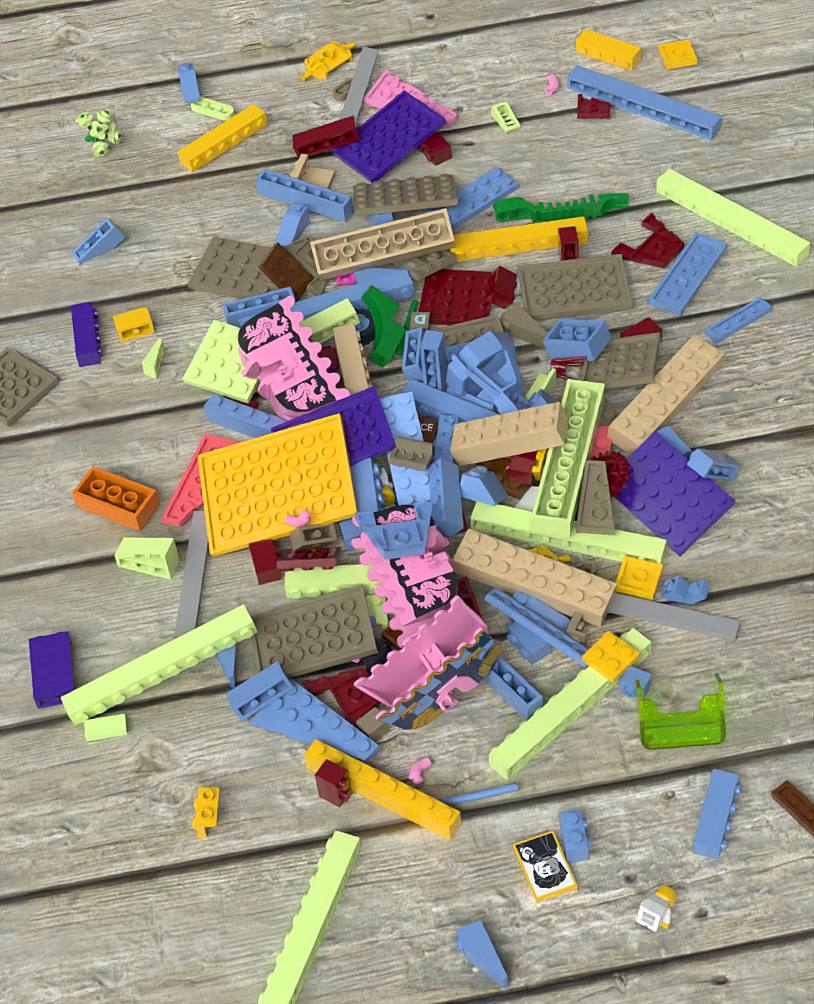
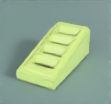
[491,101,521,133]
[142,338,165,378]

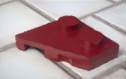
[577,94,610,119]

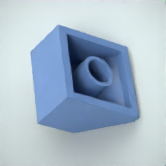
[460,466,508,506]

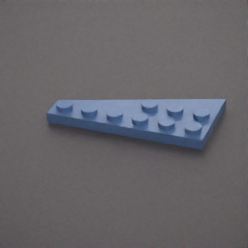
[249,679,380,764]

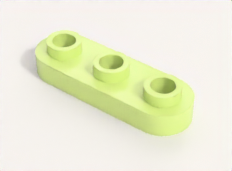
[190,97,234,121]

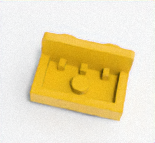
[193,787,220,838]

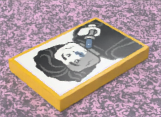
[512,831,578,903]

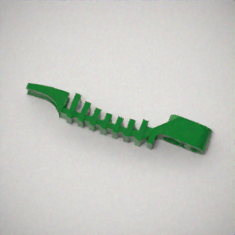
[493,193,629,224]

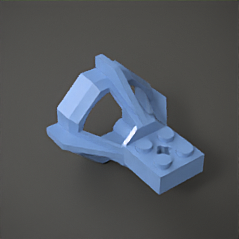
[446,331,529,414]

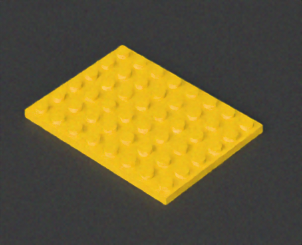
[197,413,358,557]

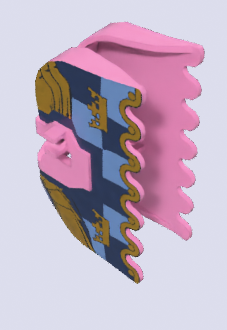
[354,596,503,730]

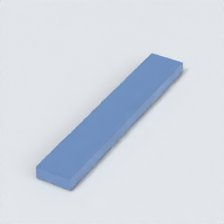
[484,587,589,668]

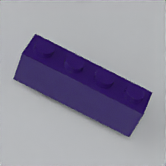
[71,302,103,367]

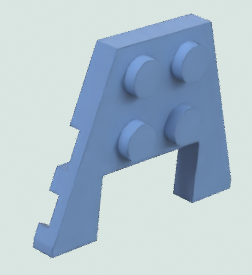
[355,502,432,560]

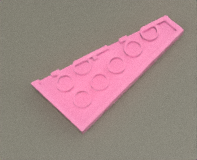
[364,70,457,129]

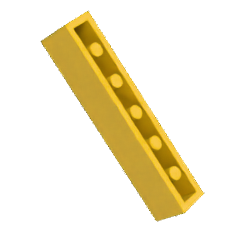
[178,104,268,173]

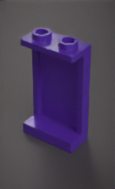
[29,631,75,709]

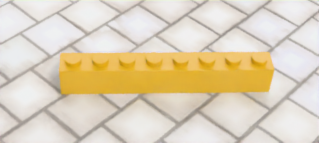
[449,217,588,262]
[304,739,462,841]

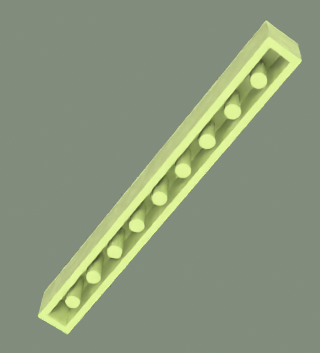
[656,168,810,267]
[470,502,667,564]
[60,604,258,725]
[489,628,651,781]
[258,830,361,1004]

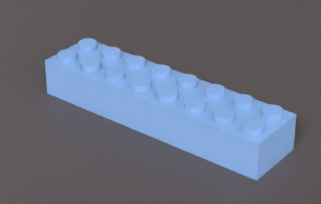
[380,392,432,516]

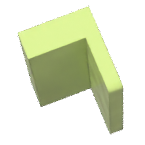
[525,368,556,402]

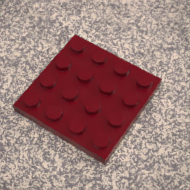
[418,269,492,326]

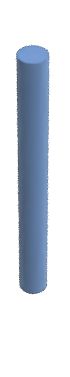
[438,783,518,806]

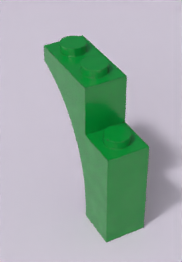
[361,285,406,368]

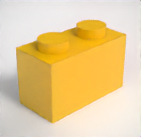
[113,307,155,342]

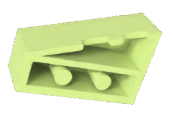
[115,537,180,579]

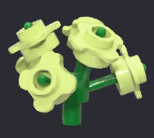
[75,109,122,157]

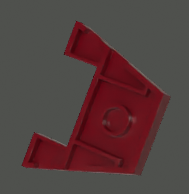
[611,213,685,268]
[302,667,382,728]

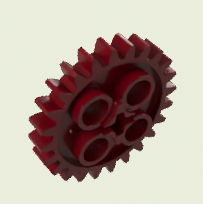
[593,450,631,501]

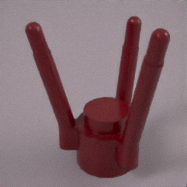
[550,356,587,380]

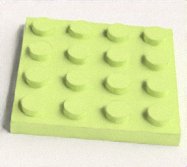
[183,320,260,403]

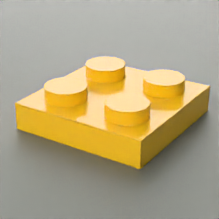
[658,39,697,70]
[615,556,663,600]
[582,630,640,684]

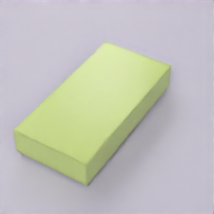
[84,714,128,741]

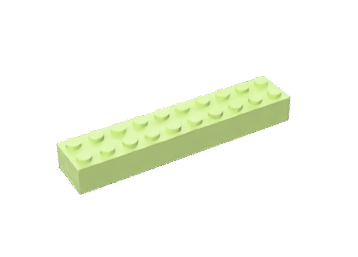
[531,379,605,538]

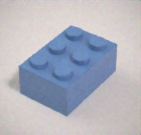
[542,318,612,361]

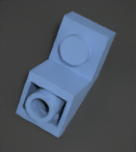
[661,576,710,604]

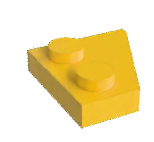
[532,448,549,481]

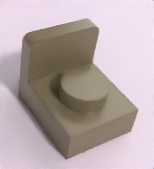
[566,611,587,646]

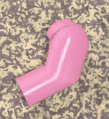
[545,74,560,95]
[285,510,311,527]
[408,756,432,785]

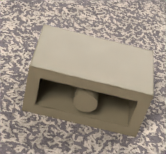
[290,523,337,551]

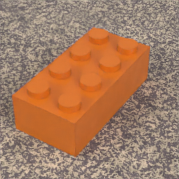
[72,466,160,531]

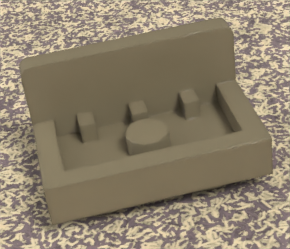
[389,436,433,472]

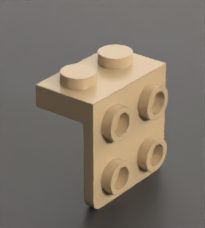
[290,154,334,189]

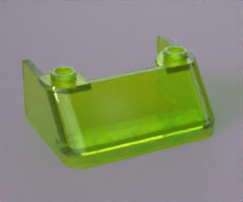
[634,673,726,750]

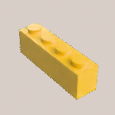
[576,29,642,71]

